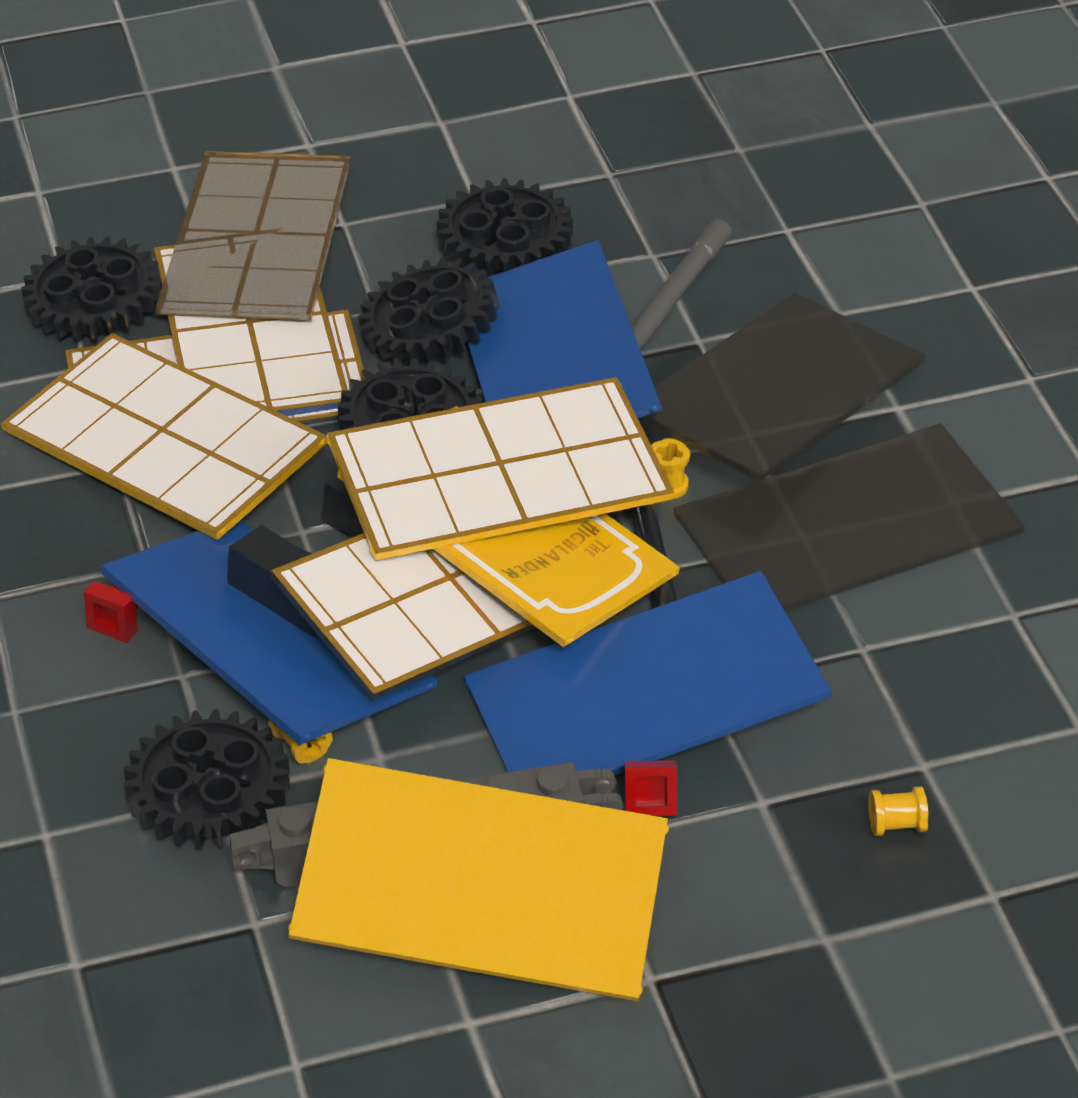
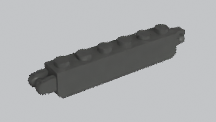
[229,762,624,888]

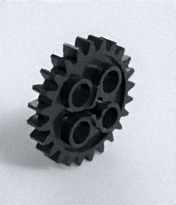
[437,179,573,277]
[21,236,163,341]
[358,258,499,363]
[338,358,483,430]
[124,709,291,849]

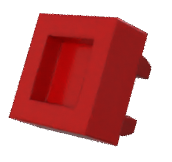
[83,581,138,643]
[625,761,677,816]

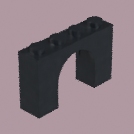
[227,474,364,637]

